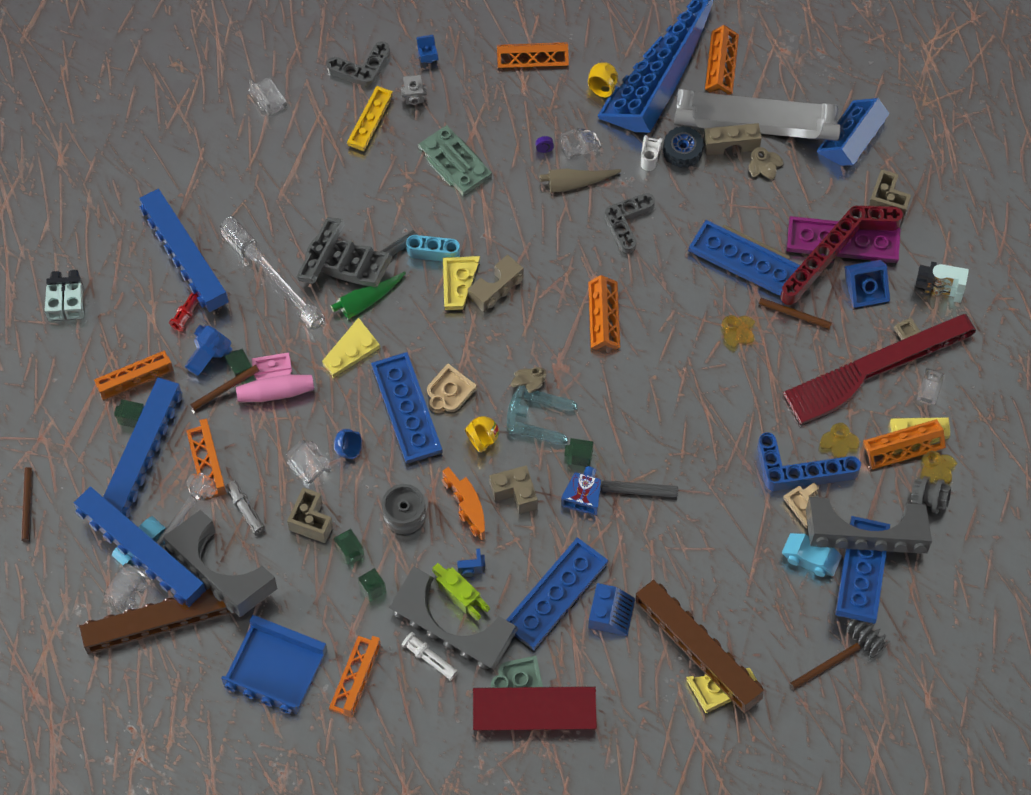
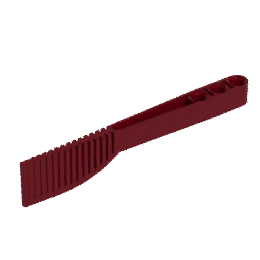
[783,314,976,425]

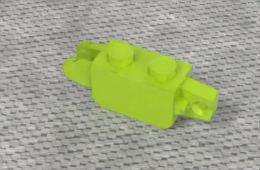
[432,563,490,620]

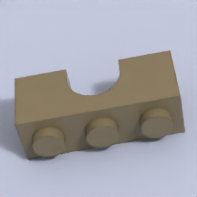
[703,123,762,156]
[468,254,524,312]

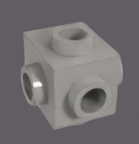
[401,75,427,105]

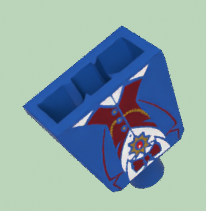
[561,466,601,516]

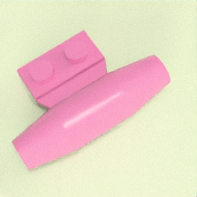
[236,352,314,402]

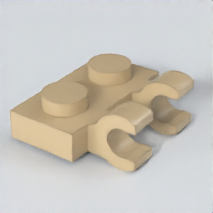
[783,483,819,529]

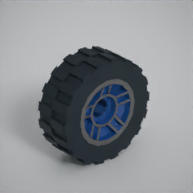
[663,126,704,168]

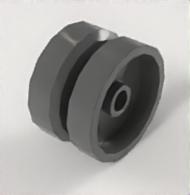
[382,484,426,534]

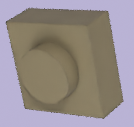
[894,318,920,340]

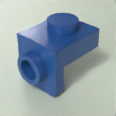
[416,35,439,63]
[457,548,485,577]

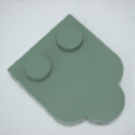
[491,656,543,687]

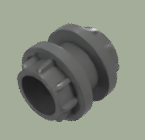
[911,476,951,513]

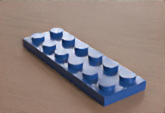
[688,220,800,296]
[371,352,443,464]
[835,516,890,624]
[506,537,608,650]

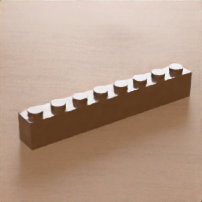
[636,579,764,714]
[79,589,234,654]

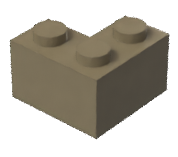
[869,169,911,221]
[489,465,538,514]
[287,487,333,543]

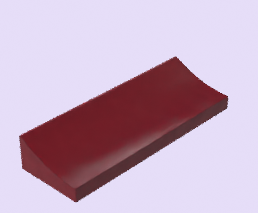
[473,686,597,730]

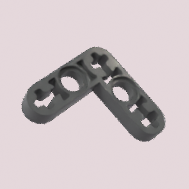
[326,41,390,87]
[605,193,655,254]

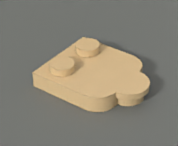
[427,364,477,414]

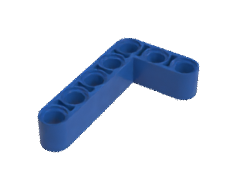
[757,432,861,491]

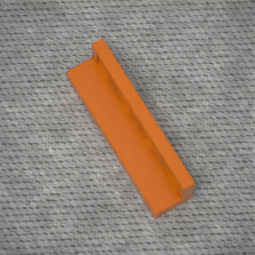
[705,25,739,95]
[497,42,569,68]
[588,275,620,350]
[94,350,174,400]
[186,418,227,500]
[863,419,946,470]
[329,636,381,718]

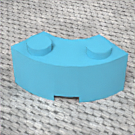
[782,533,842,577]

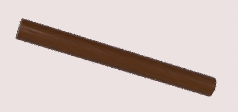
[759,298,832,330]
[190,365,260,411]
[21,467,32,542]
[790,643,861,690]

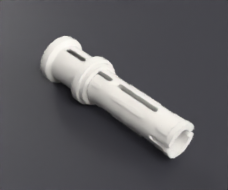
[402,632,458,681]

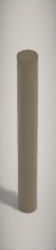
[722,225,790,260]

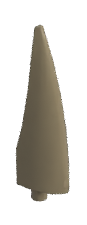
[539,168,621,193]

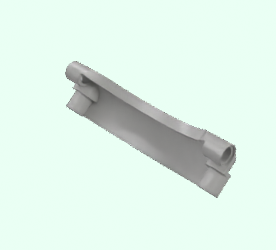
[674,89,840,141]

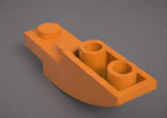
[442,467,485,540]

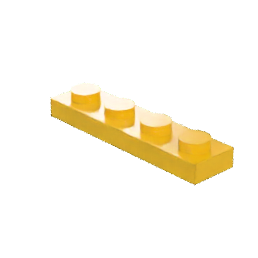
[347,86,393,151]

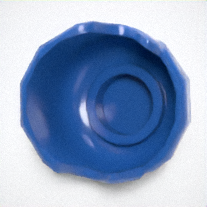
[334,429,362,459]

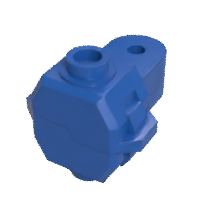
[185,325,232,376]

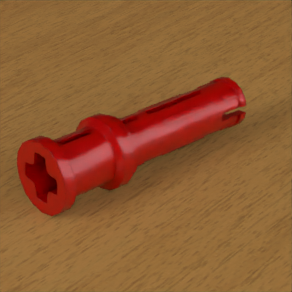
[169,293,199,332]

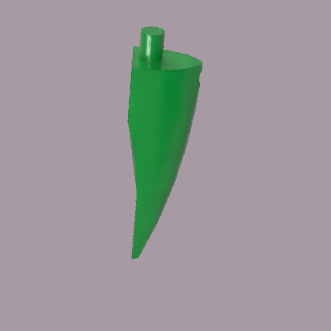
[330,271,406,319]

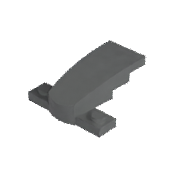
[296,217,392,287]

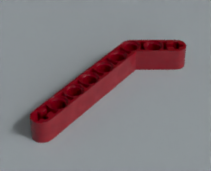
[781,205,903,305]

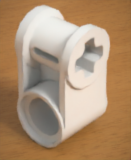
[641,135,663,171]

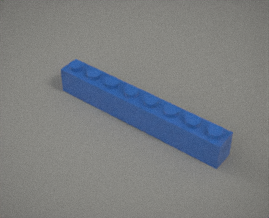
[139,188,229,312]
[103,377,182,518]
[73,486,206,607]

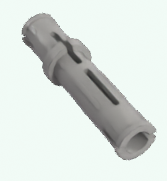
[225,480,265,534]

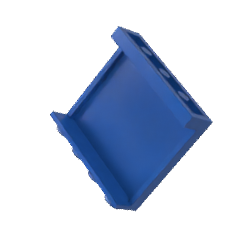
[221,615,327,714]

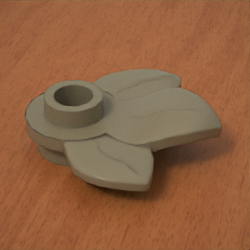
[749,147,784,180]
[511,367,547,393]

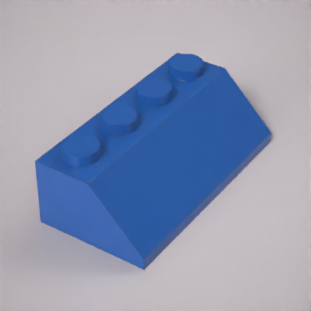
[817,98,890,166]

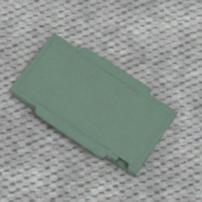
[418,125,492,196]

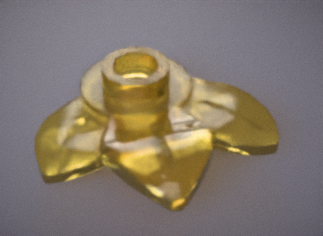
[722,315,755,348]
[820,423,859,458]
[921,451,957,484]

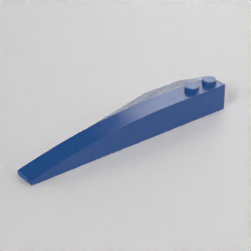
[598,0,714,133]

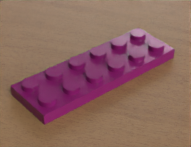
[786,216,901,263]

